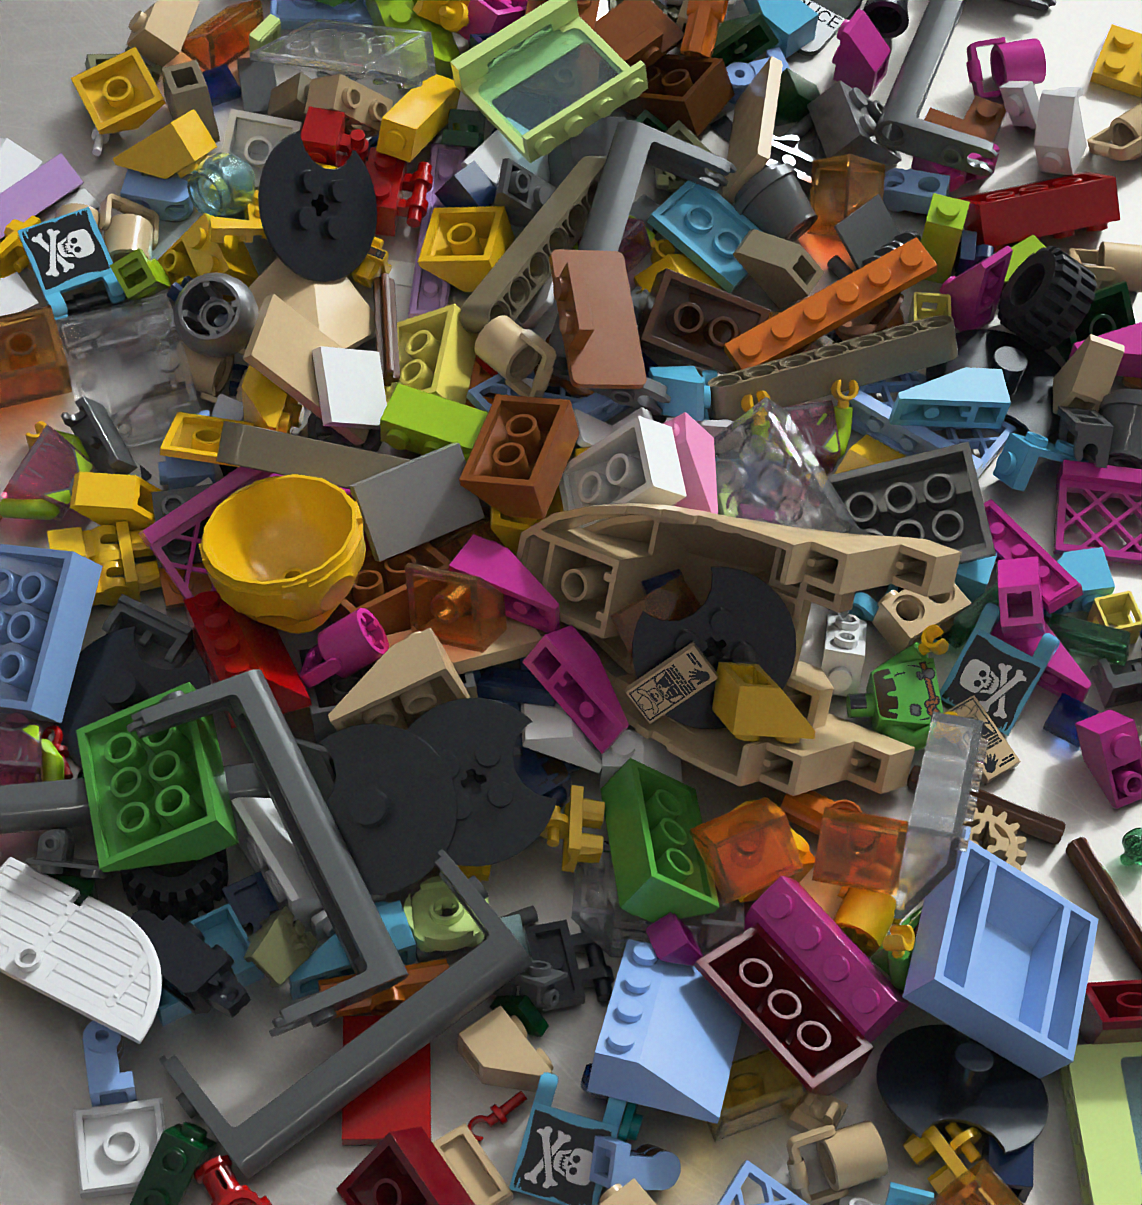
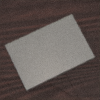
[349,443,485,562]

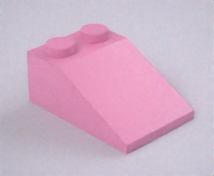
[663,412,718,514]

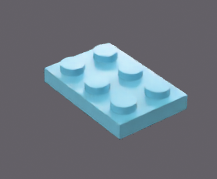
[647,180,763,293]

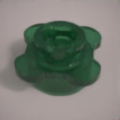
[1120,827,1142,866]

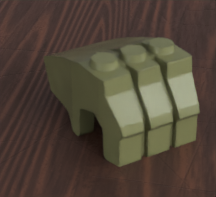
[244,906,319,988]

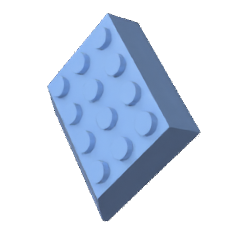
[903,837,1099,1079]

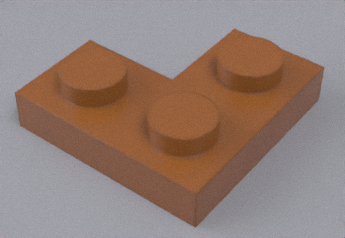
[924,95,1007,143]

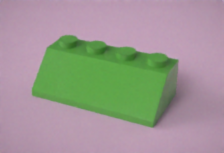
[600,758,719,923]

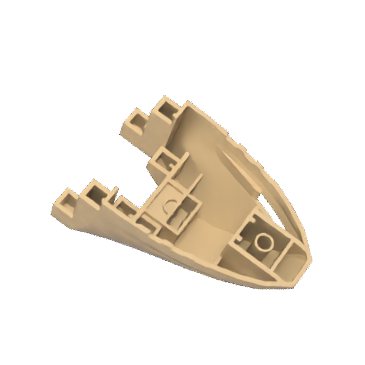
[516,503,961,796]

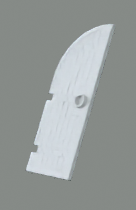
[0,852,162,1044]

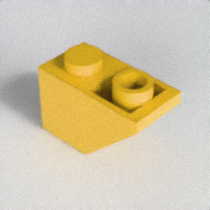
[70,472,162,531]

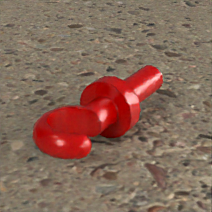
[41,725,73,780]
[468,1091,527,1142]

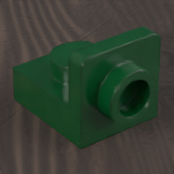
[442,109,486,148]

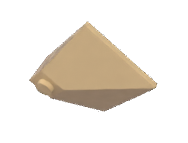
[231,257,375,349]
[328,628,471,731]

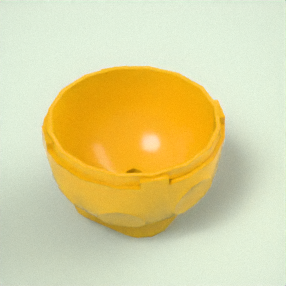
[198,474,366,634]

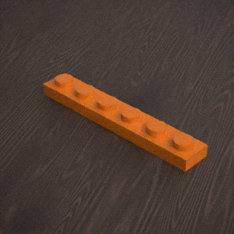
[724,237,937,370]

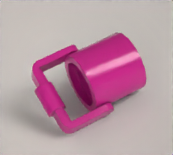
[966,37,1047,99]
[299,608,389,688]

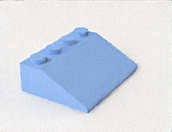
[0,544,103,723]
[587,939,742,1124]

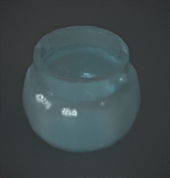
[187,152,255,217]

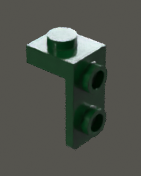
[130,1122,218,1205]

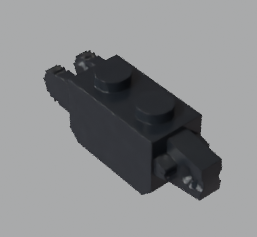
[131,909,251,1018]

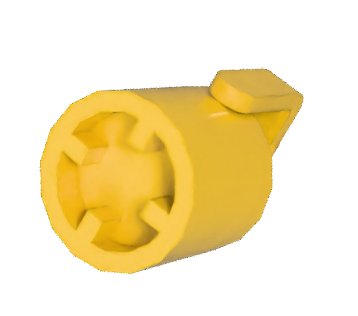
[833,857,916,957]

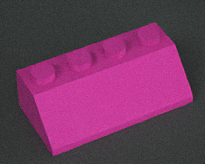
[736,876,910,1043]

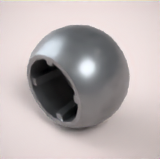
[173,272,259,358]

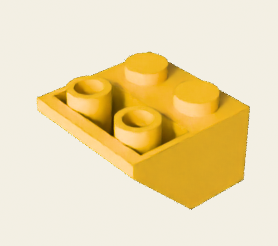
[157,213,259,302]
[241,364,305,434]
[712,662,815,744]

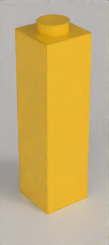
[376,72,460,162]

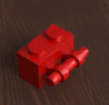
[300,106,369,167]
[366,147,433,237]

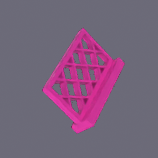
[1053,460,1142,565]
[138,467,273,599]

